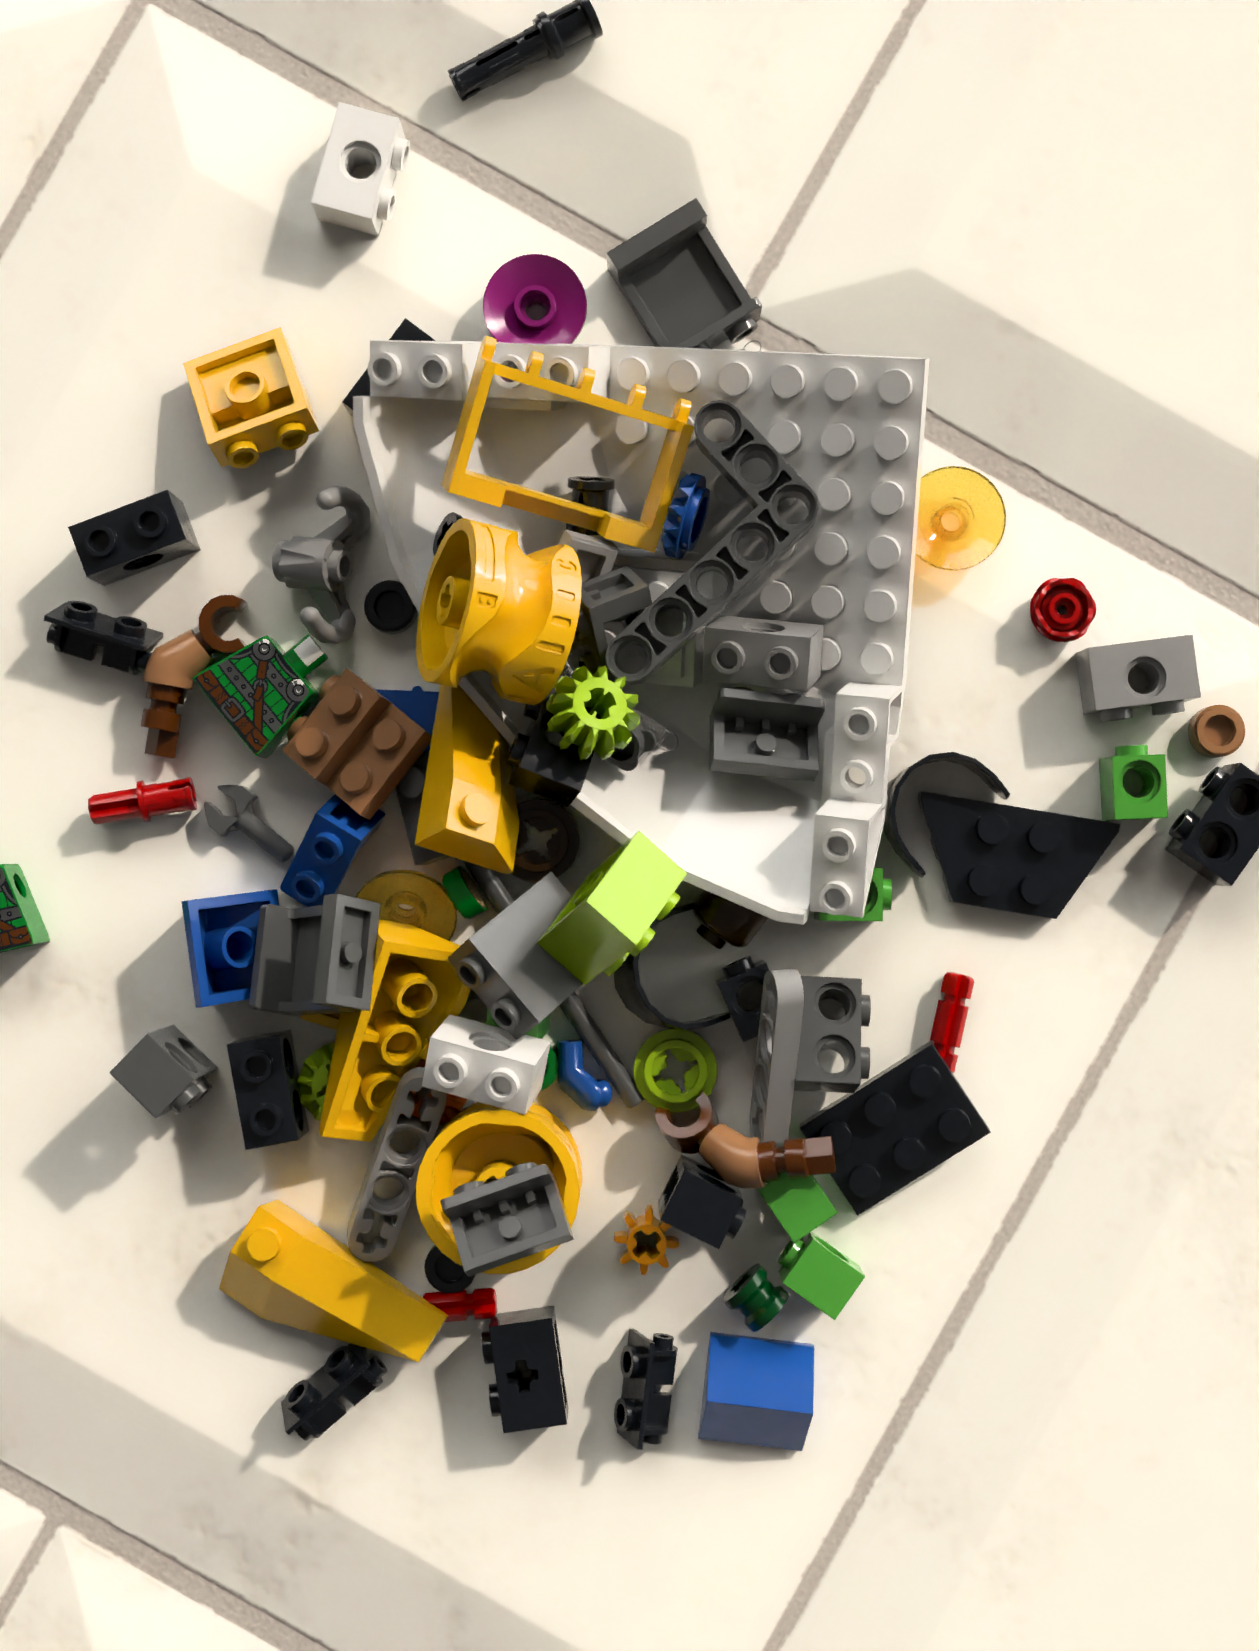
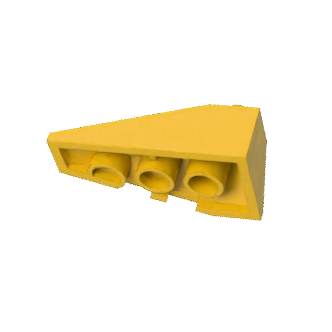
[414,684,520,875]
[319,919,471,1142]
[219,1199,448,1362]

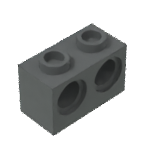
[794,976,871,1093]
[109,1024,218,1119]

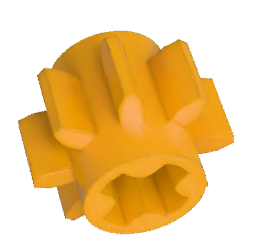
[614,1205,680,1275]

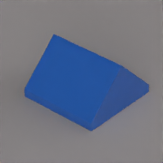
[182,889,279,1008]
[698,1332,814,1451]

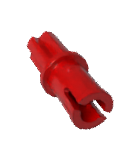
[88,777,197,824]

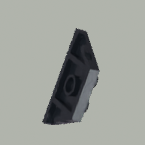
[918,791,1120,919]

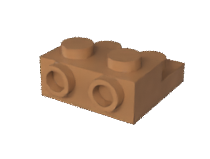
[282,668,432,820]

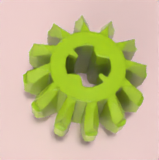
[546,665,641,760]

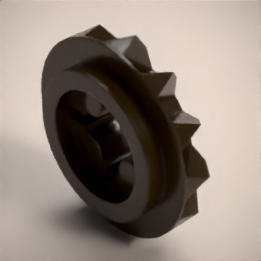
[511,799,579,882]

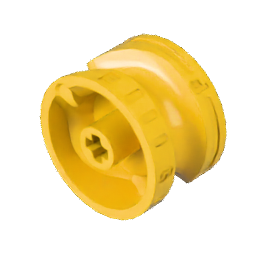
[416,518,582,705]
[416,1102,582,1274]

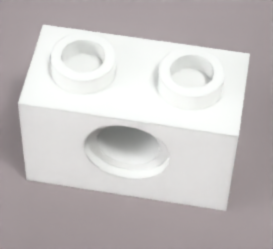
[310,102,410,236]
[422,1014,551,1115]

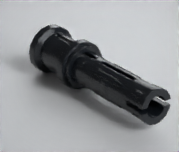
[447,0,603,102]

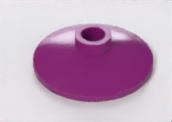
[483,254,587,344]

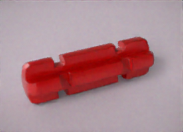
[930,972,974,1073]
[423,1288,497,1322]

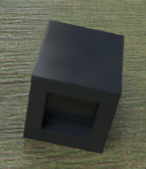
[716,956,769,1042]

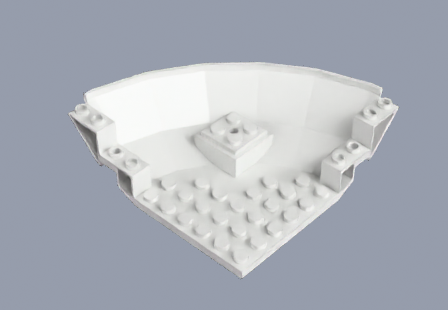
[353,340,930,925]

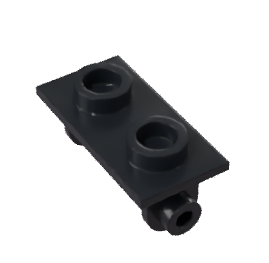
[44,601,163,676]
[614,1329,678,1450]
[281,1343,387,1441]

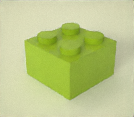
[537,831,687,985]

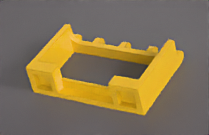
[441,336,694,553]

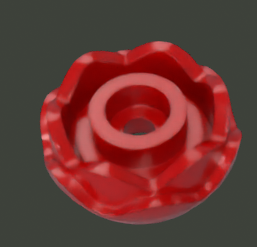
[1030,578,1096,642]

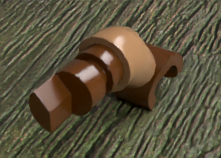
[141,595,248,758]
[655,1092,836,1189]

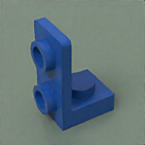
[280,794,386,907]

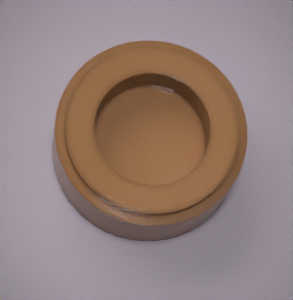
[1188,705,1245,758]

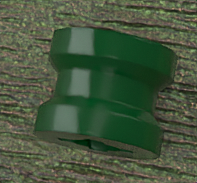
[723,1263,789,1332]

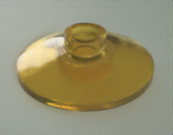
[915,466,1006,571]
[355,869,457,941]

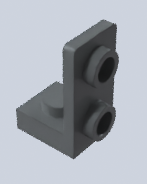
[575,566,652,682]

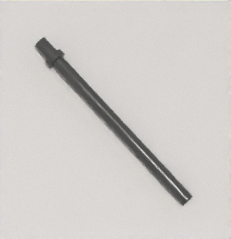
[454,858,644,1109]

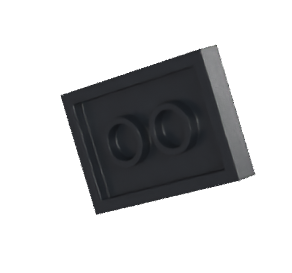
[799,1041,991,1216]

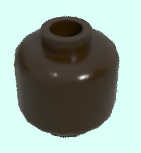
[693,890,768,949]

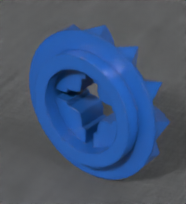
[661,473,710,560]

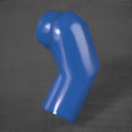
[557,1040,613,1111]

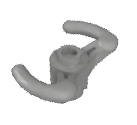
[272,486,370,644]

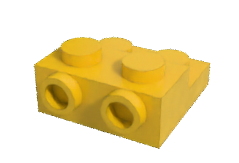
[183,327,319,468]

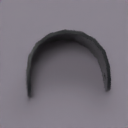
[883,752,1010,878]
[614,903,730,1029]

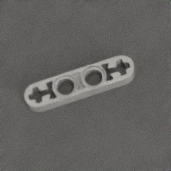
[750,969,804,1147]
[347,1067,447,1262]

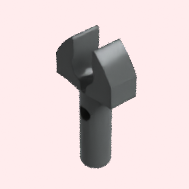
[204,785,294,863]

